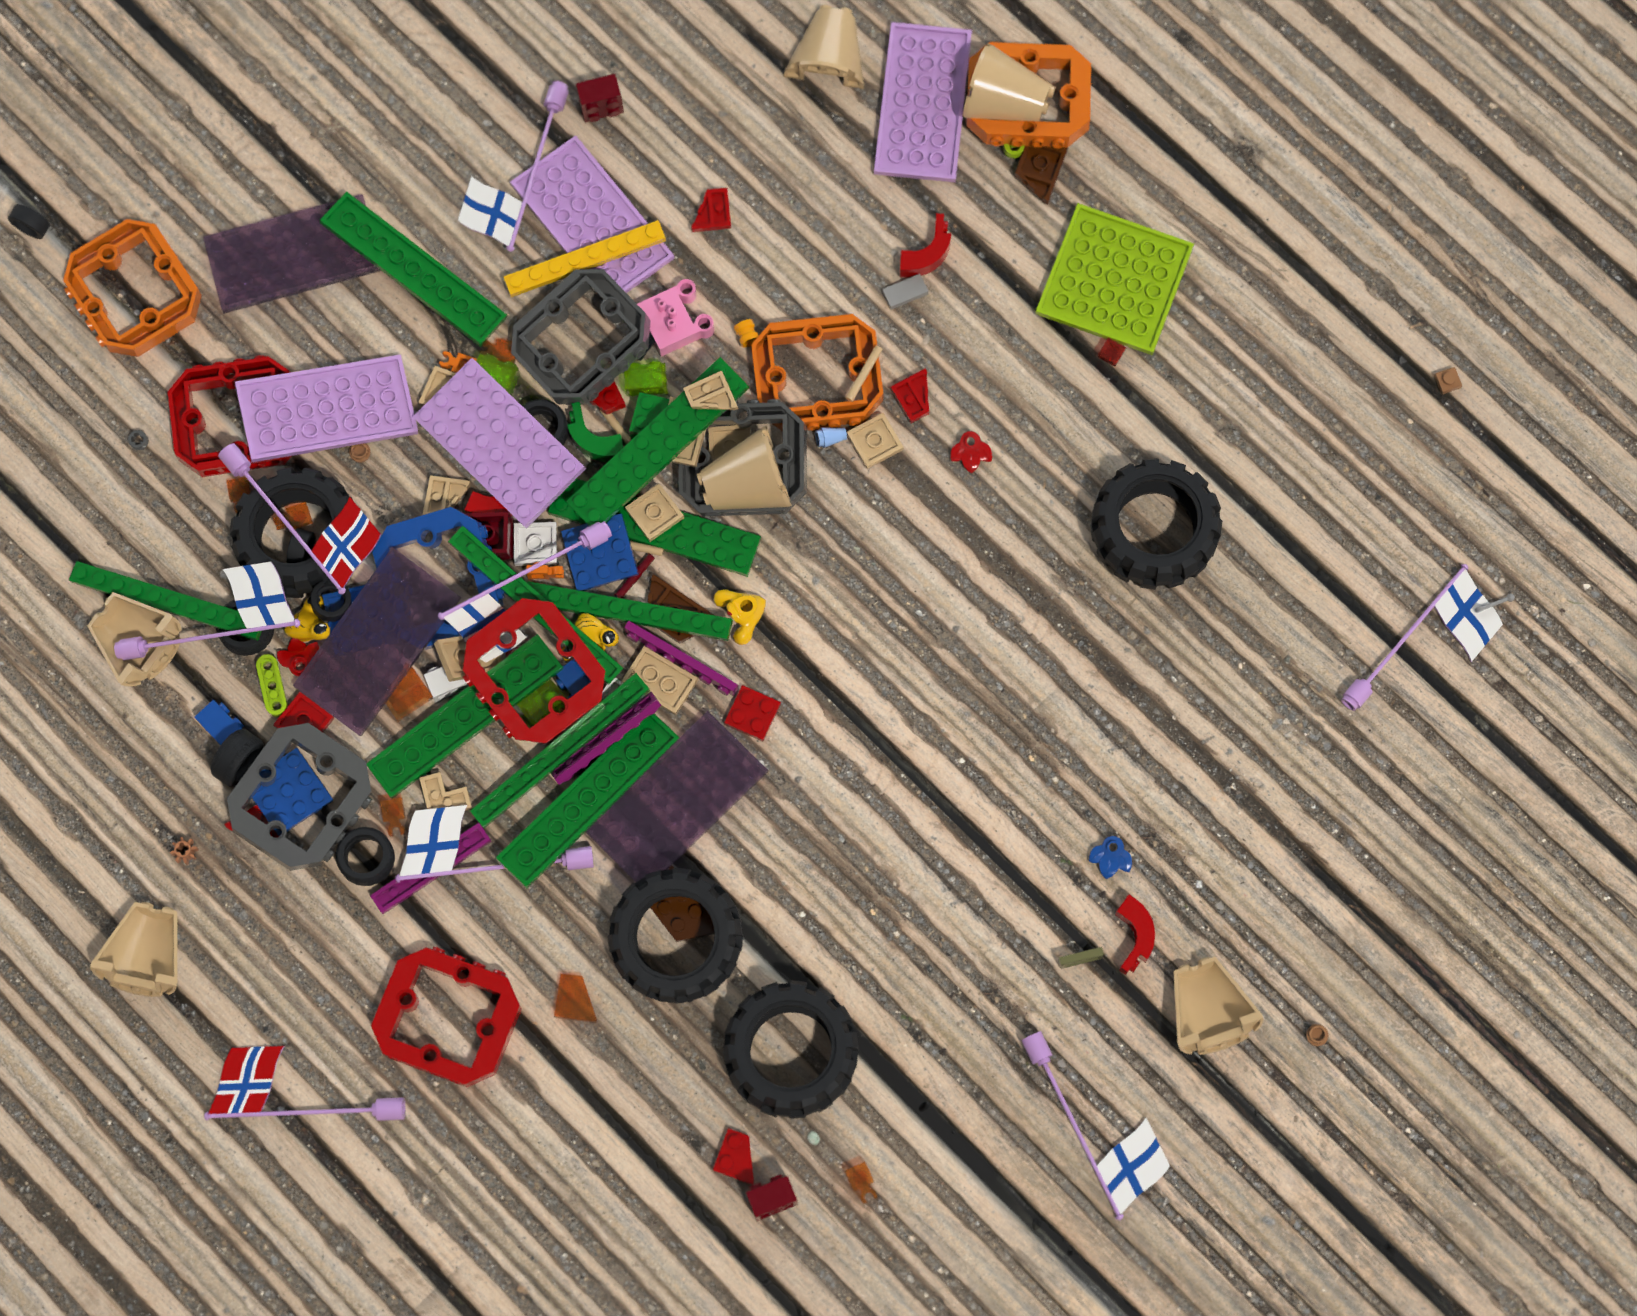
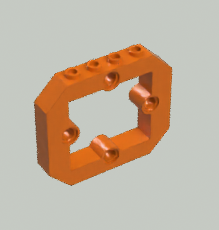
[966,42,1091,149]
[63,219,202,357]
[751,314,883,432]

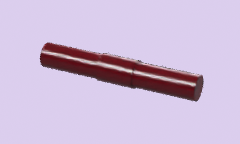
[614,553,655,598]

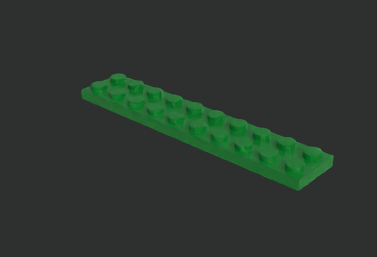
[320,191,507,347]
[566,357,750,526]
[548,479,761,577]
[366,634,564,799]
[495,714,680,889]

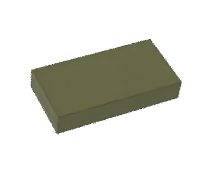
[1058,947,1104,969]

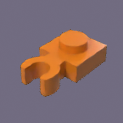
[439,351,479,373]
[526,562,564,579]

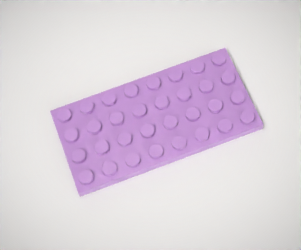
[874,22,972,182]
[510,135,675,293]
[235,355,418,463]
[413,358,586,529]

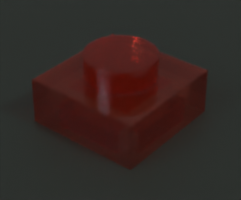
[1097,337,1126,367]

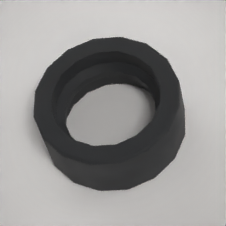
[8,204,50,239]
[286,528,316,563]
[311,581,351,622]

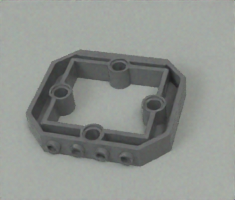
[511,269,651,404]
[679,399,807,517]
[227,723,372,871]

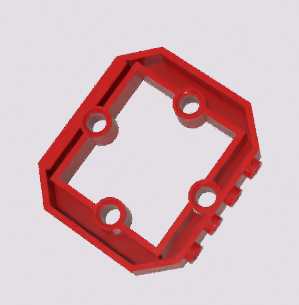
[168,355,291,477]
[462,598,605,744]
[371,946,522,1087]

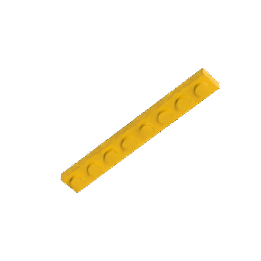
[503,220,666,297]

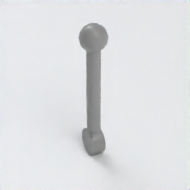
[1475,593,1515,613]

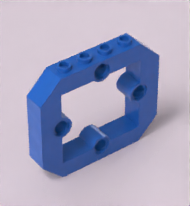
[372,507,505,650]

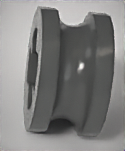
[128,430,149,450]

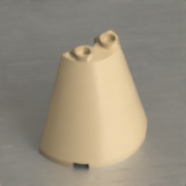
[784,5,864,89]
[963,44,1056,121]
[697,426,792,510]
[87,592,182,687]
[90,902,178,997]
[1174,956,1263,1055]

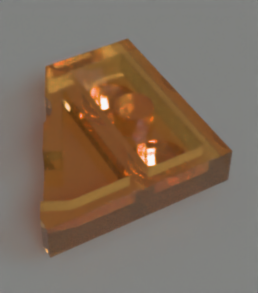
[385,664,433,722]
[554,973,597,1023]

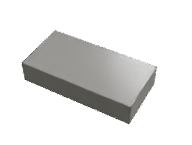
[882,274,929,310]

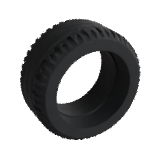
[522,399,569,445]
[216,600,274,656]
[210,729,264,787]
[336,827,395,886]

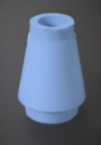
[815,427,847,448]

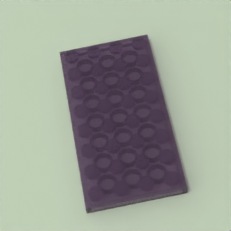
[203,194,381,314]
[293,547,462,736]
[586,711,768,883]

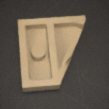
[683,371,739,410]
[423,475,471,515]

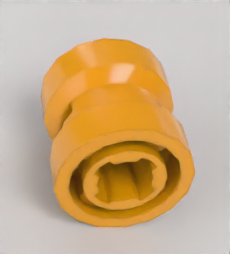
[734,319,759,348]

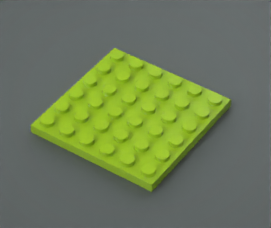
[1035,203,1194,355]

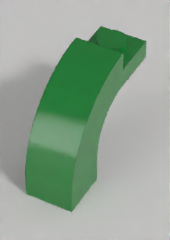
[567,402,623,462]

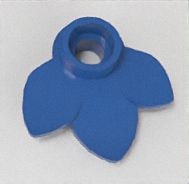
[1089,836,1132,879]

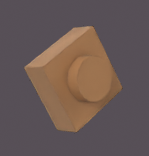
[1434,367,1463,394]

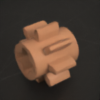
[170,837,199,865]

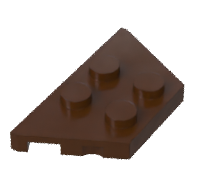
[1015,146,1069,205]
[648,574,714,644]
[650,865,715,942]

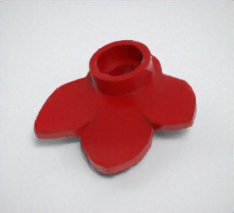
[950,431,992,473]
[277,638,320,677]

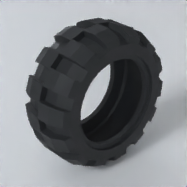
[1090,458,1223,590]
[230,467,353,598]
[607,868,743,1004]
[723,980,859,1119]

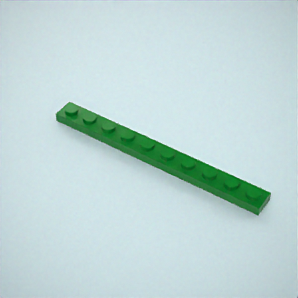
[448,526,623,685]
[69,561,262,641]
[527,581,733,641]
[470,673,650,829]

